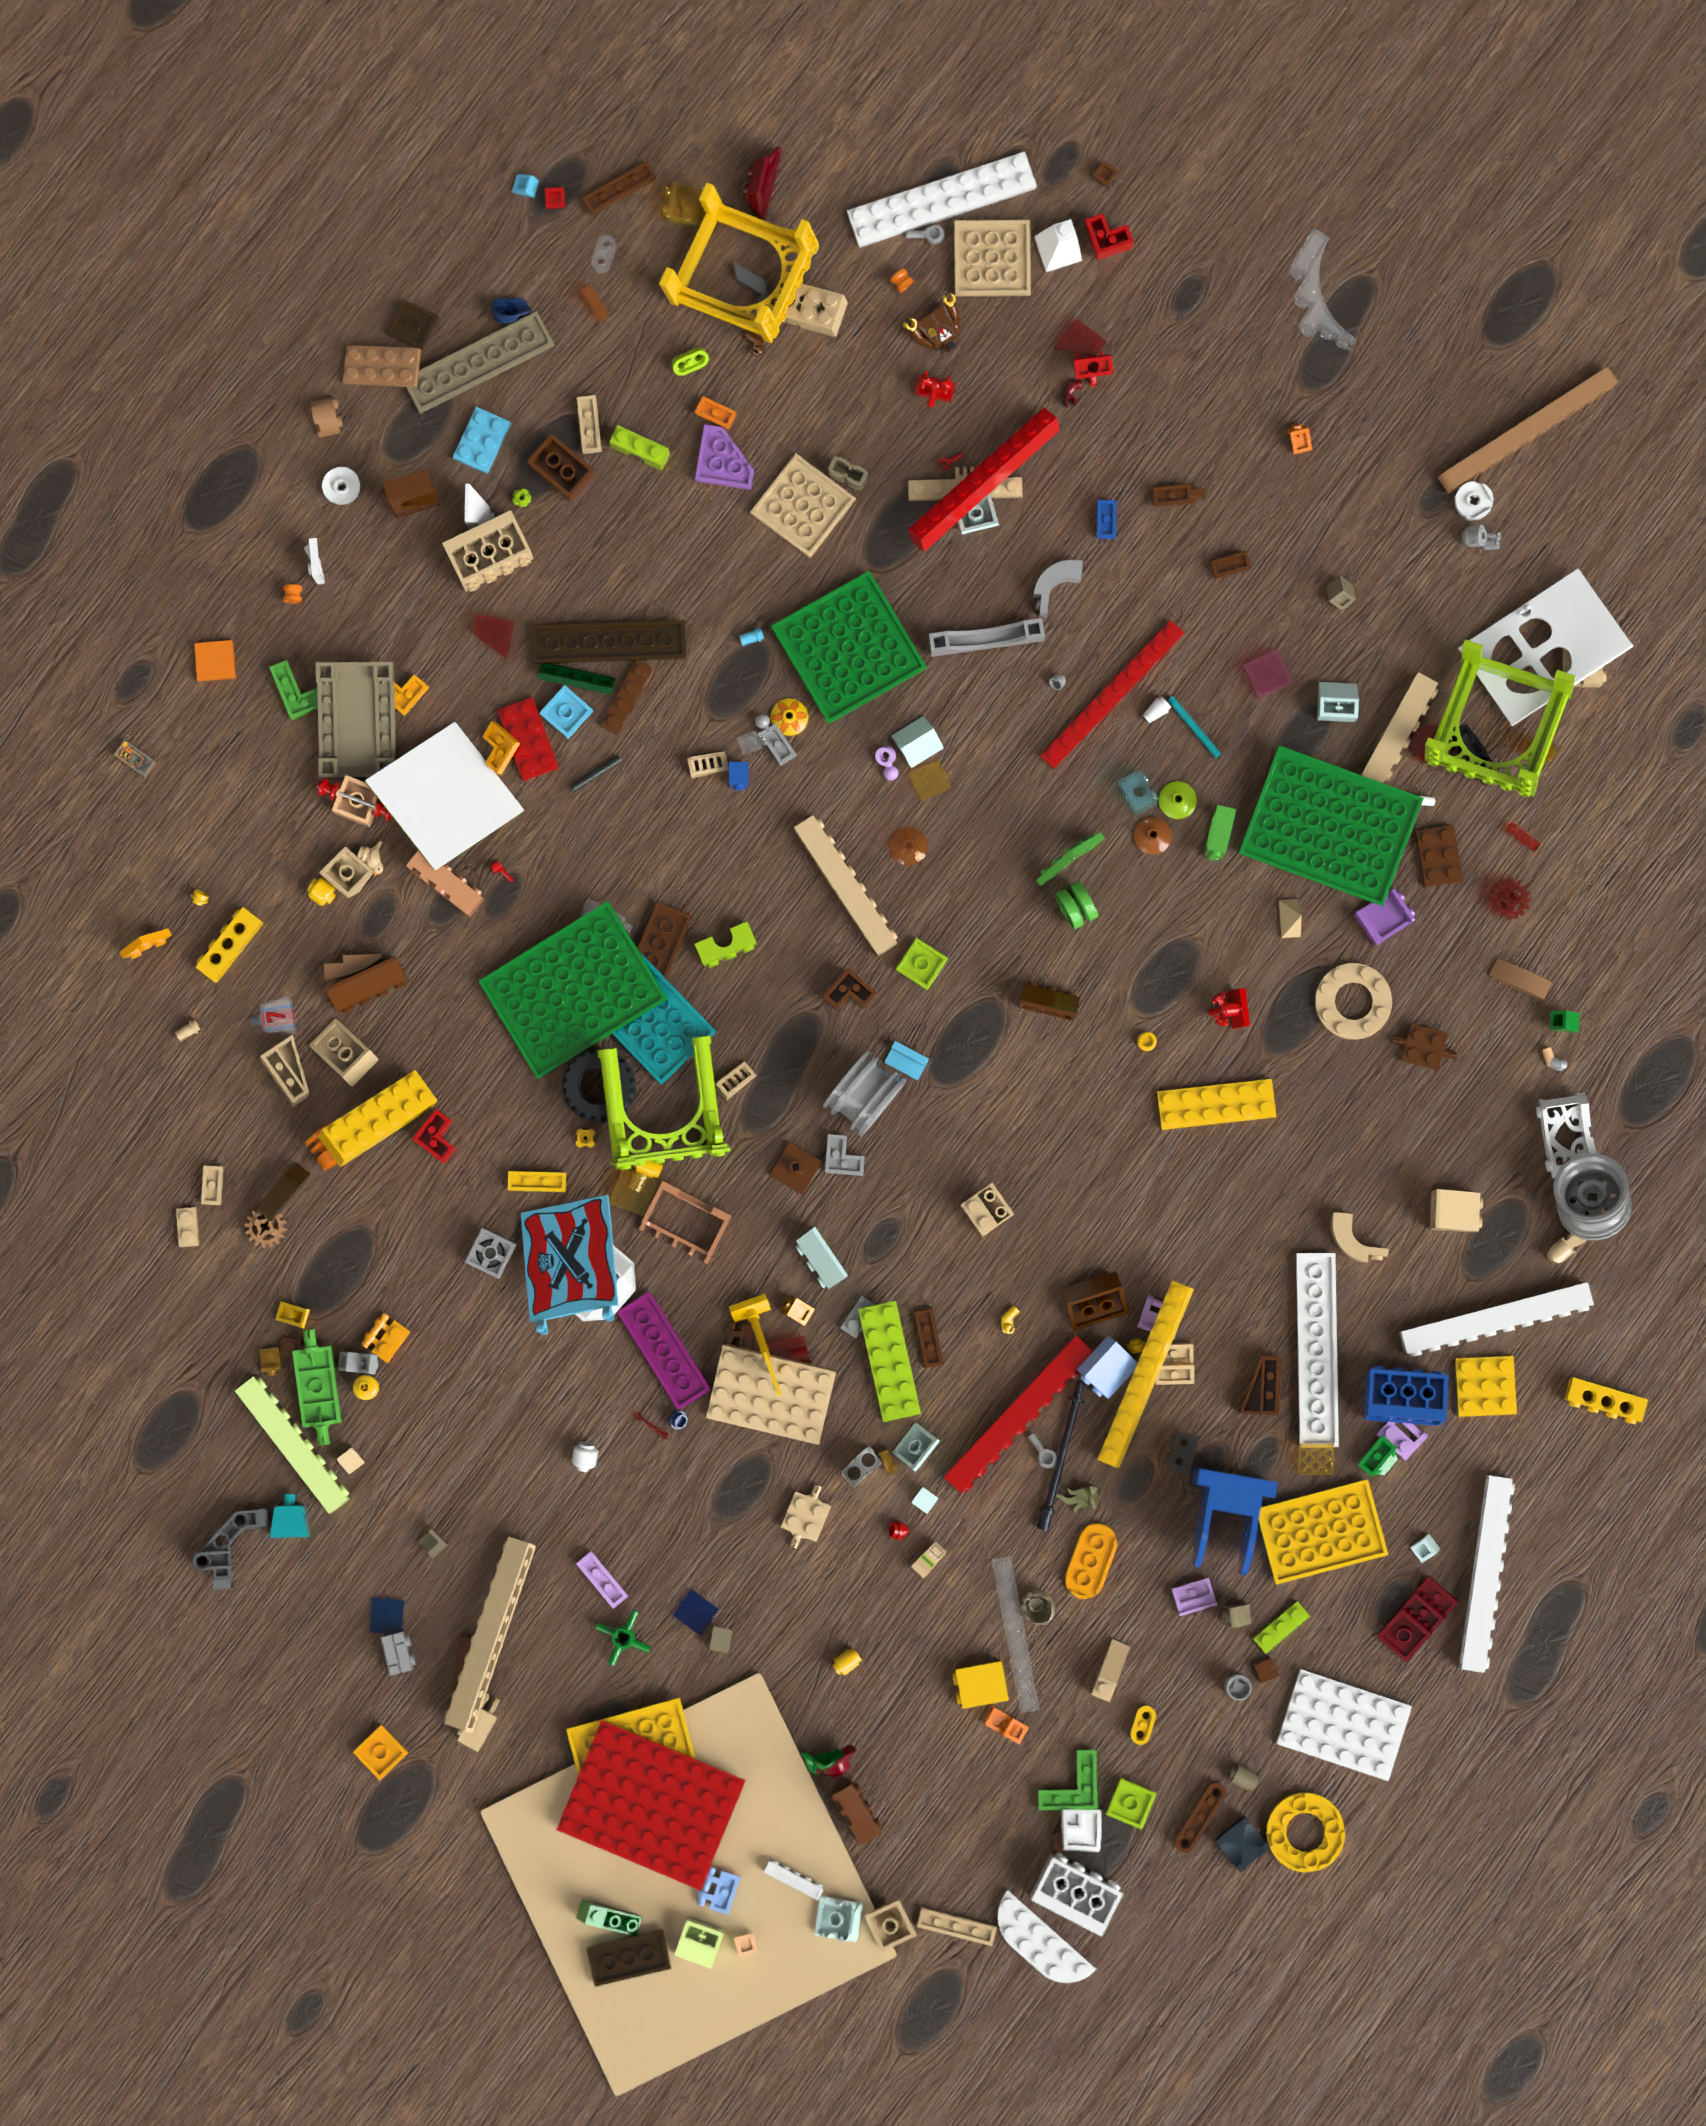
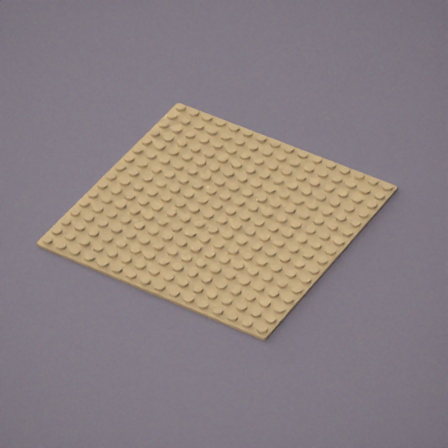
[481,1673,896,2096]

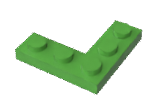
[269,660,318,720]
[1036,832,1105,886]
[1038,1749,1097,1810]

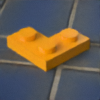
[394,674,429,716]
[482,721,520,775]
[120,928,171,959]

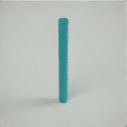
[1167,696,1221,759]

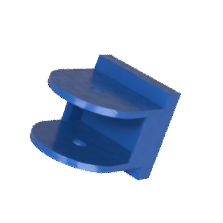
[1191,1468,1278,1576]

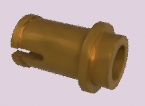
[878,1449,899,1475]

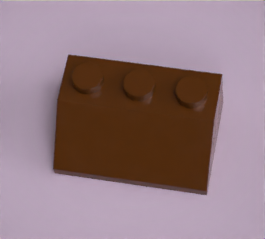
[1018,982,1080,1021]
[1061,1271,1129,1331]

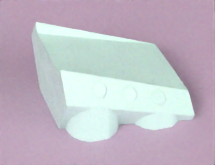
[814,1896,863,1942]

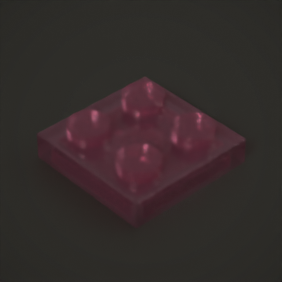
[1243,649,1294,700]

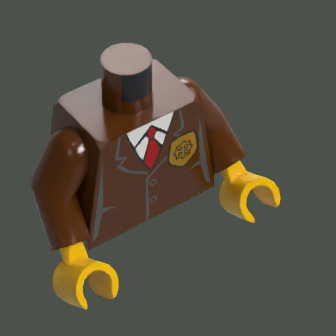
[903,292,960,354]

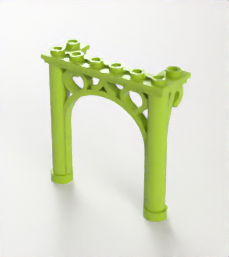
[597,1035,731,1170]

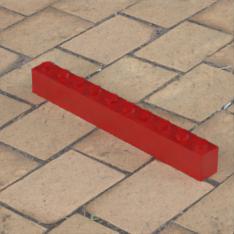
[908,407,1060,552]
[944,1336,1093,1493]

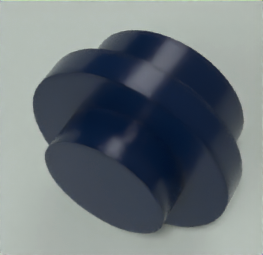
[669,1410,688,1429]

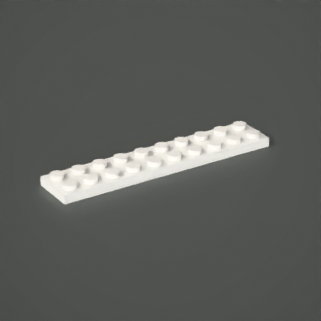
[847,152,1037,248]
[1296,1253,1339,1447]

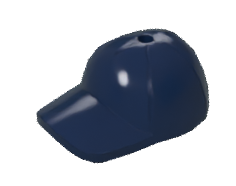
[491,298,531,324]

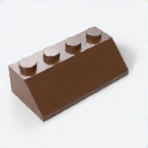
[325,956,409,1014]

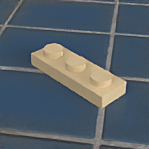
[577,395,602,454]

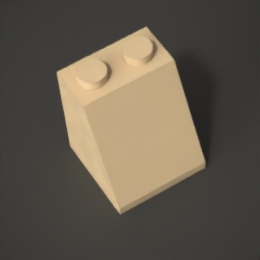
[1430,1189,1483,1232]

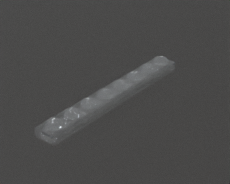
[991,1556,1040,1713]

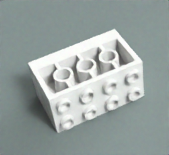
[1030,1853,1123,1937]

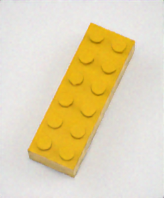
[318,1070,437,1167]

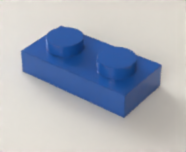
[1097,500,1117,539]

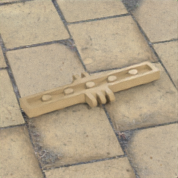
[908,466,1023,501]

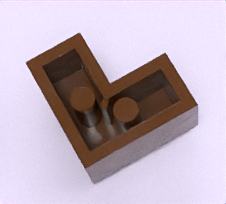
[823,968,877,1012]

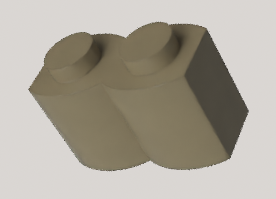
[828,457,868,491]

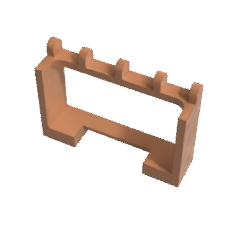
[639,1181,732,1264]

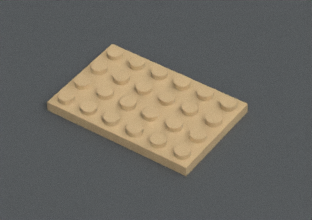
[706,1343,837,1445]

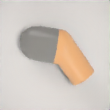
[1542,1047,1567,1071]

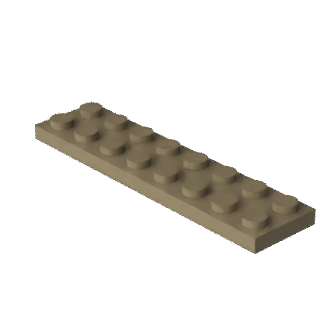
[406,311,554,414]

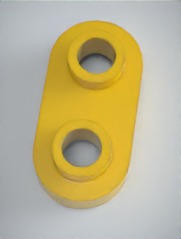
[1130,1706,1156,1745]

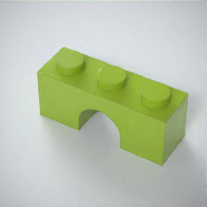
[610,425,670,471]
[695,922,757,968]

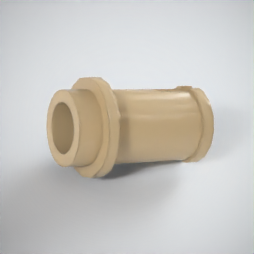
[175,1020,201,1042]

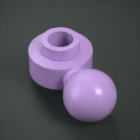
[875,746,898,780]

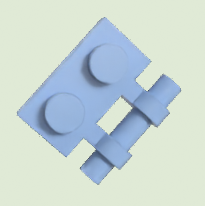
[697,1866,741,1915]

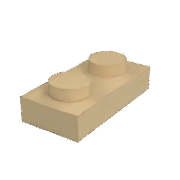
[201,1166,224,1205]
[176,1207,199,1247]

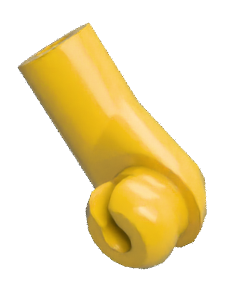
[1001,1305,1020,1334]

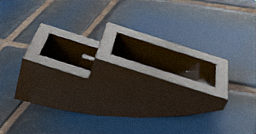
[256,1162,311,1222]

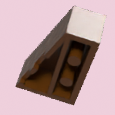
[1240,1356,1282,1416]
[831,1781,883,1846]

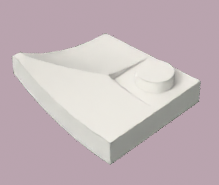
[304,538,325,584]
[1061,1810,1101,1852]

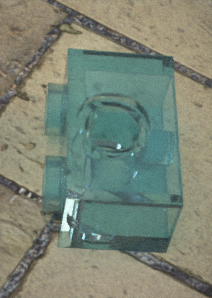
[1118,770,1158,817]

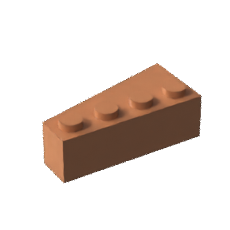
[406,850,484,917]

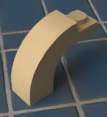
[1331,1212,1388,1263]

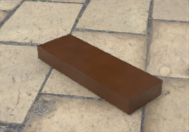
[914,1308,944,1368]

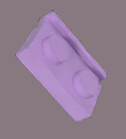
[1171,1577,1217,1616]

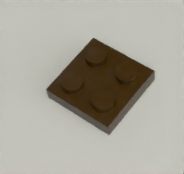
[388,300,439,351]

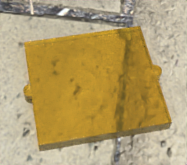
[909,760,952,802]

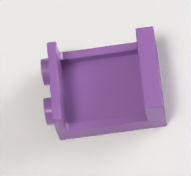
[1354,888,1415,947]

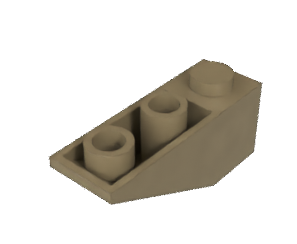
[1221,1603,1251,1628]

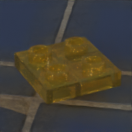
[609,1169,659,1217]

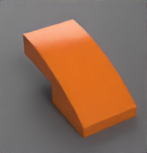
[983,1707,1029,1744]

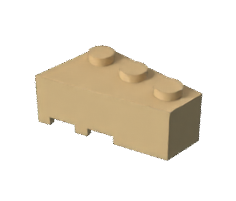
[260,1035,309,1107]

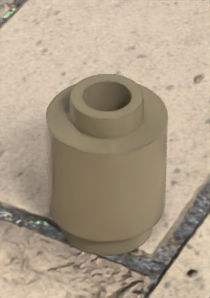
[1229,1765,1259,1791]

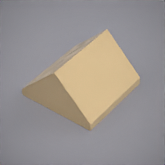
[319,847,374,898]
[864,1900,917,1952]

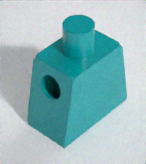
[270,1494,310,1538]

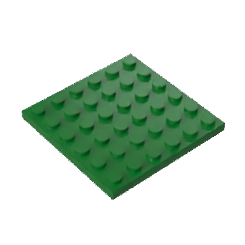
[771,571,927,725]

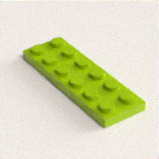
[858,1300,921,1422]

